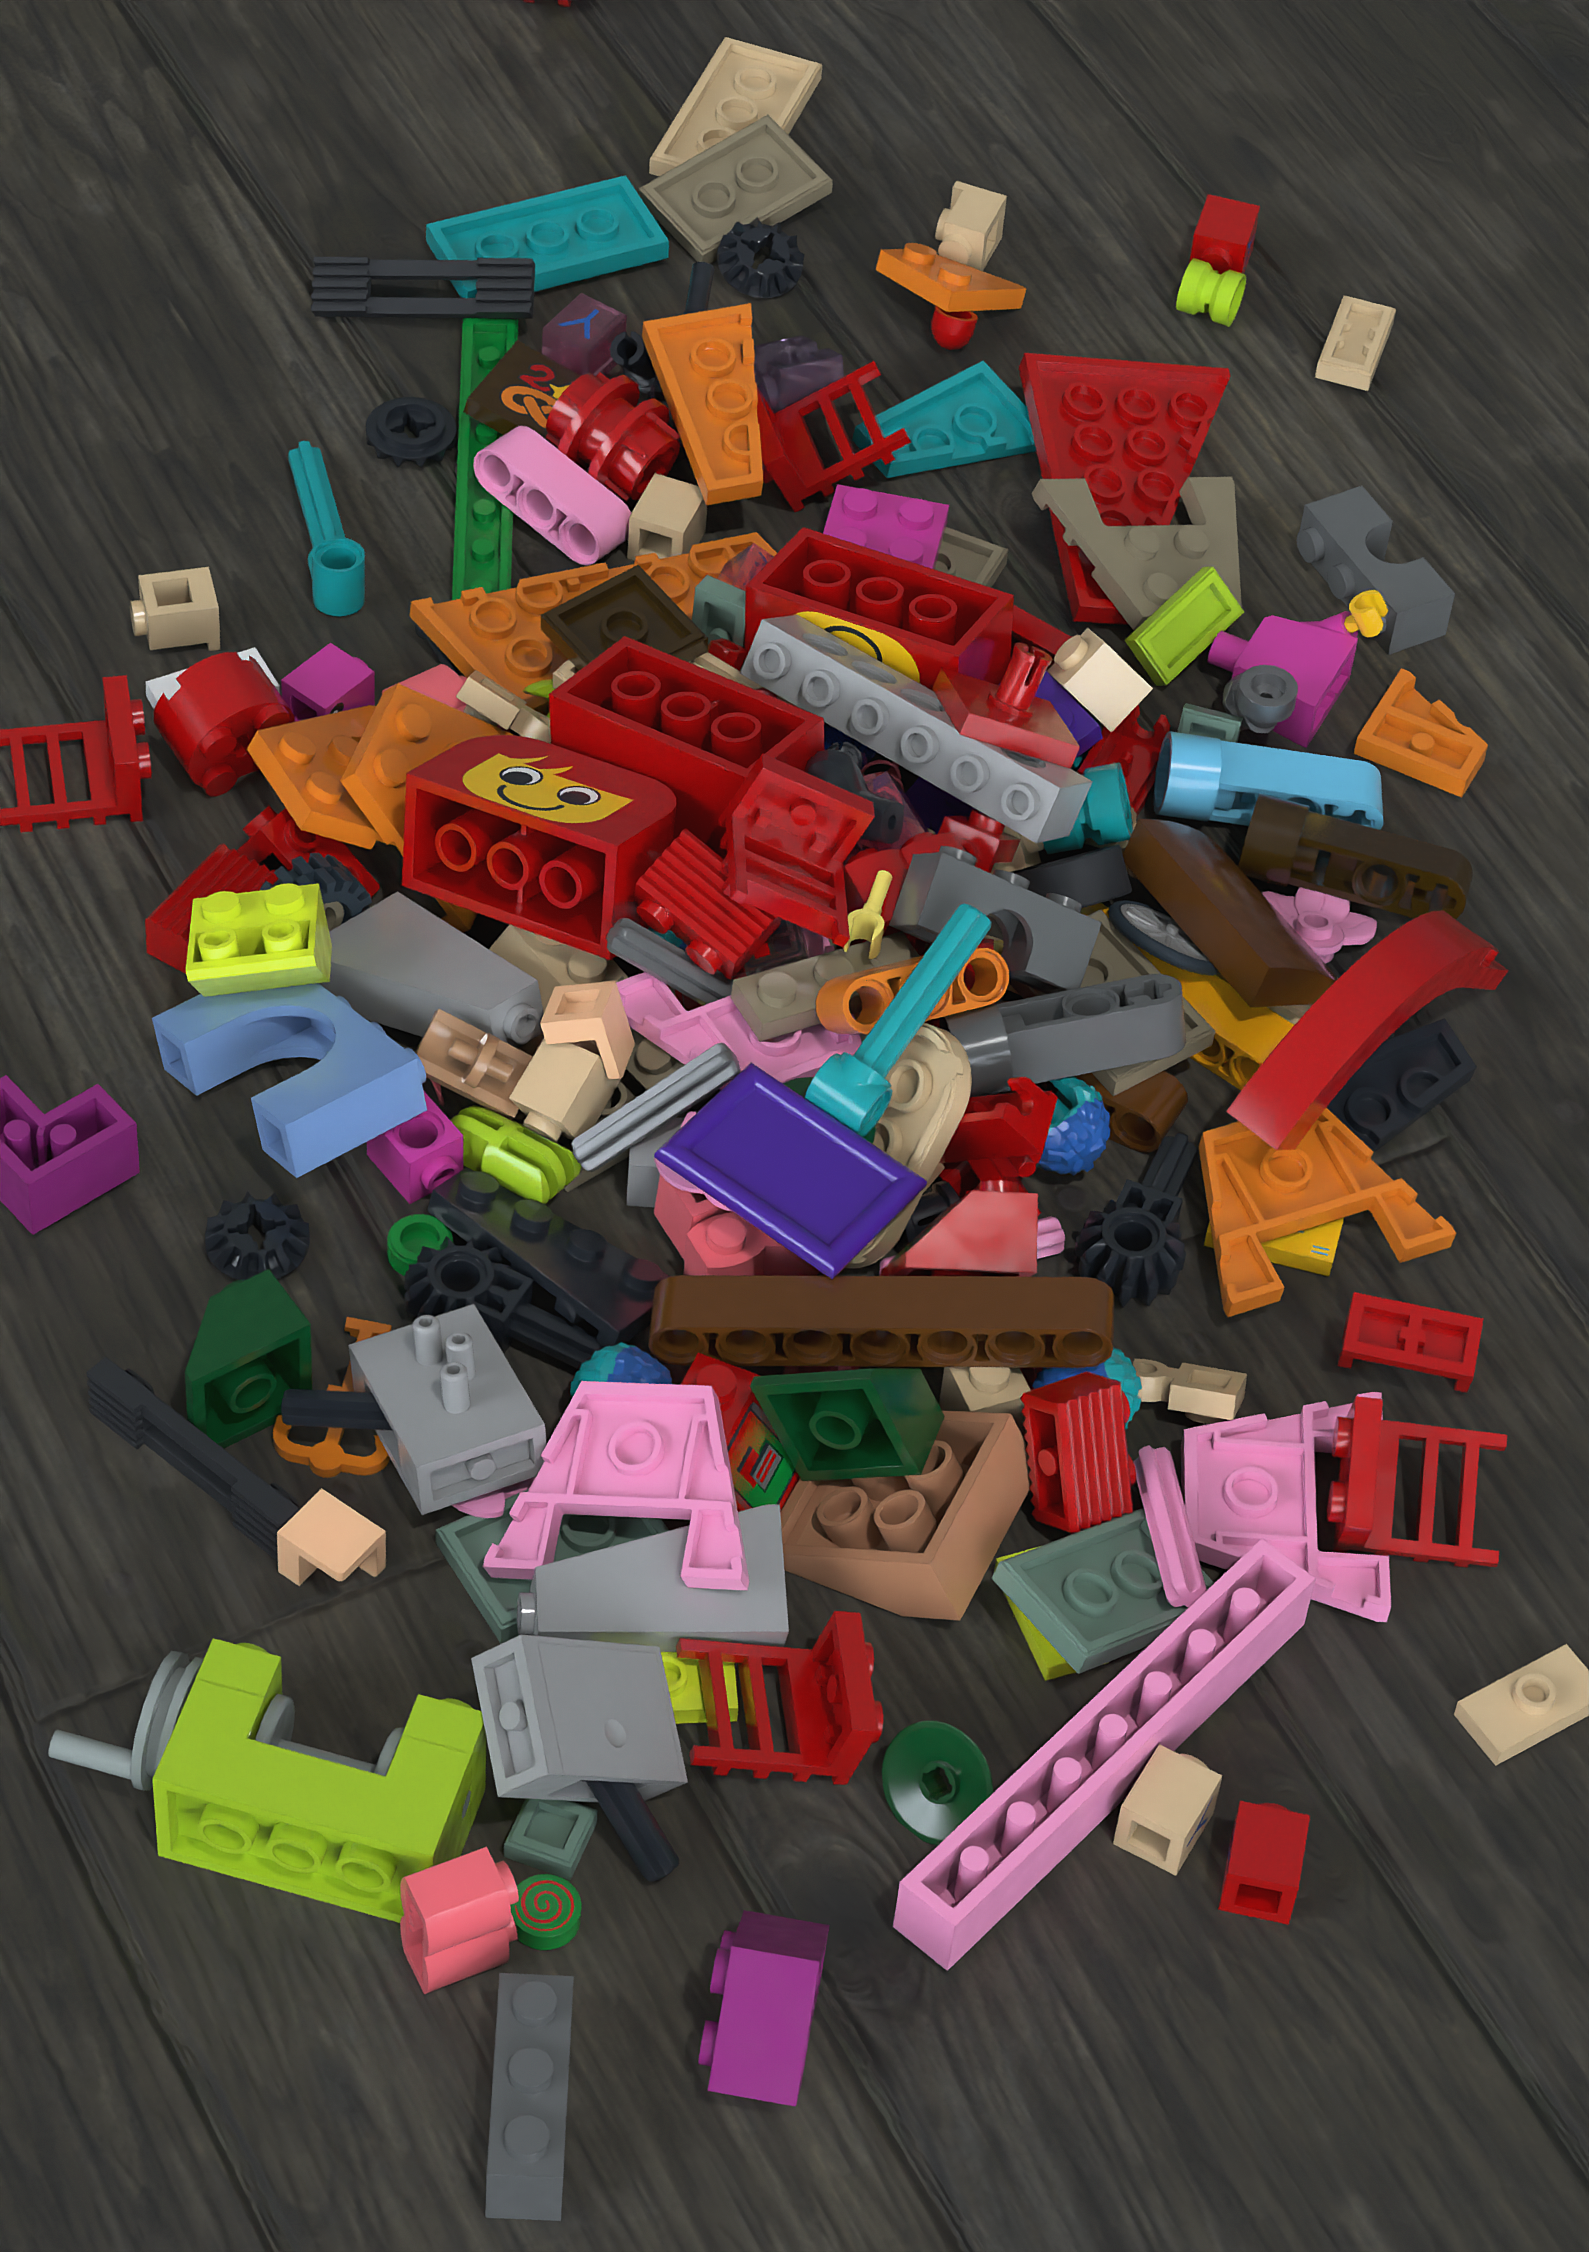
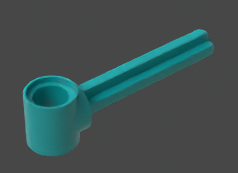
[288,441,365,616]
[805,903,992,1137]

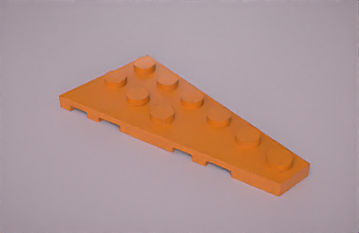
[410,532,777,716]

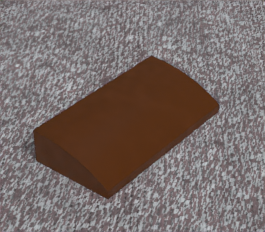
[1123,819,1338,1008]

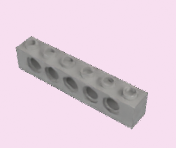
[740,615,1093,843]

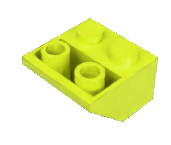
[186,883,332,997]

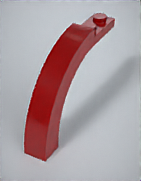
[1226,910,1509,1150]

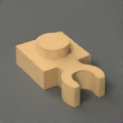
[456,670,551,744]
[1133,1359,1247,1423]

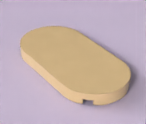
[845,1023,972,1268]

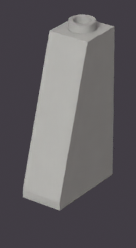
[319,891,544,1049]
[517,1504,789,1652]

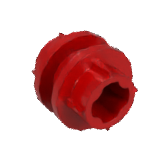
[545,372,680,502]

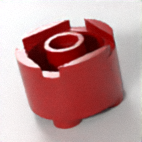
[153,652,295,796]

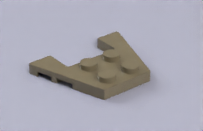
[1031,477,1242,631]

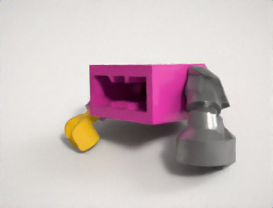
[1208,590,1388,748]

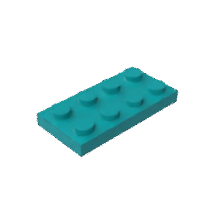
[426,175,669,298]

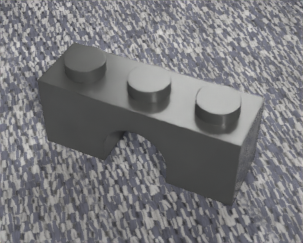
[1297,485,1455,655]
[889,846,1102,994]
[485,1973,574,2221]

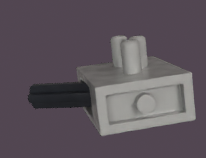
[281,1304,547,1515]
[471,1634,688,1882]

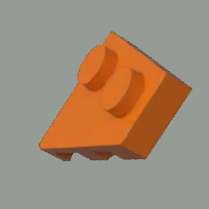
[876,243,1027,312]
[1354,668,1488,798]

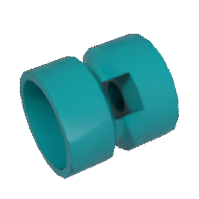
[1043,762,1133,854]

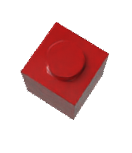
[1189,194,1260,274]
[1218,1801,1310,1925]

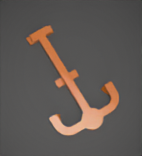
[273,1317,392,1478]

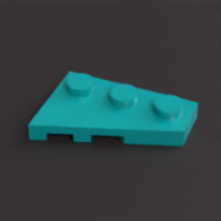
[852,361,1036,478]

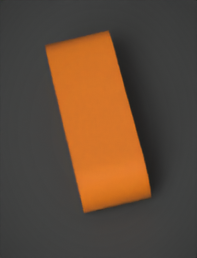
[816,948,1009,1034]

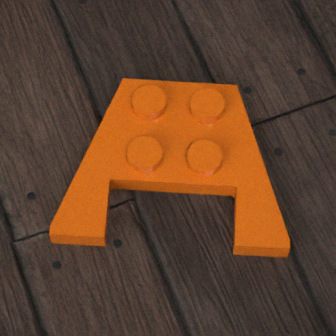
[340,683,516,933]
[247,705,403,856]
[1198,1108,1456,1317]

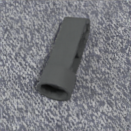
[939,974,1186,1097]

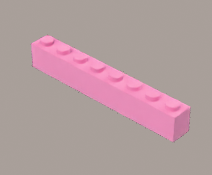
[893,1538,1316,1971]

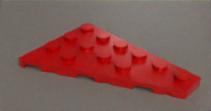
[1018,353,1231,625]

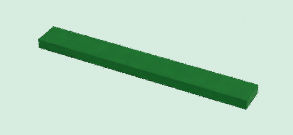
[452,318,518,600]

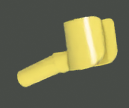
[842,870,893,959]

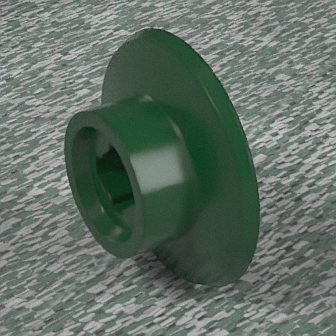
[882,1721,993,1846]

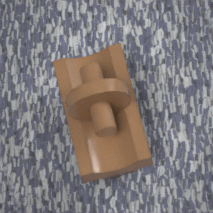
[415,1009,533,1120]

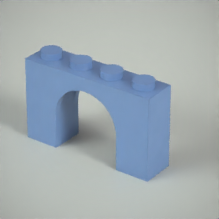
[152,983,427,1178]

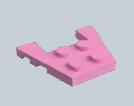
[616,920,862,1090]
[483,1381,749,1591]
[1181,1392,1391,1622]

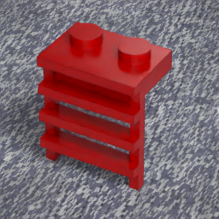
[757,361,911,512]
[0,675,152,833]
[719,753,875,948]
[1327,1396,1507,1568]
[676,1611,883,1785]

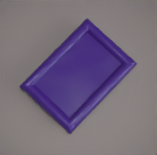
[654,1063,927,1279]

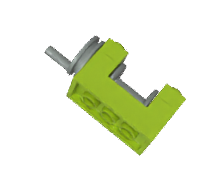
[49,1638,487,1923]

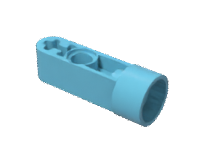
[1154,731,1383,830]

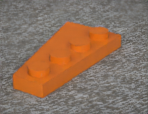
[642,303,763,506]

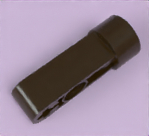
[1238,793,1473,919]

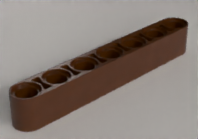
[648,1275,1115,1368]

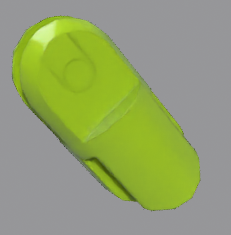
[450,1105,582,1204]

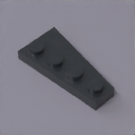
[1230,1018,1477,1153]
[427,1167,671,1347]

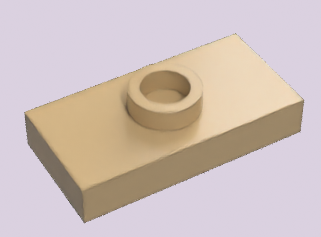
[1315,296,1396,391]
[1454,1644,1589,1766]

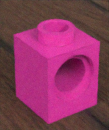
[367,1090,463,1204]

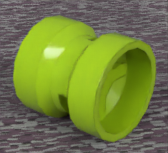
[1176,258,1246,327]

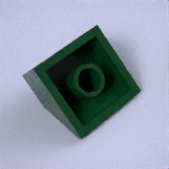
[185,1269,312,1449]
[750,1368,945,1481]

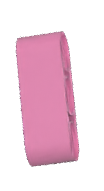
[473,426,631,565]

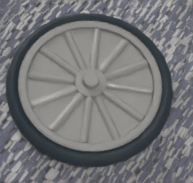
[1108,900,1221,976]

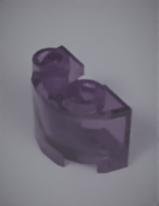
[754,335,844,413]

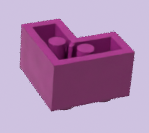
[0,1075,140,1235]
[698,1910,830,2107]

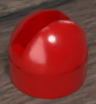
[931,306,978,350]

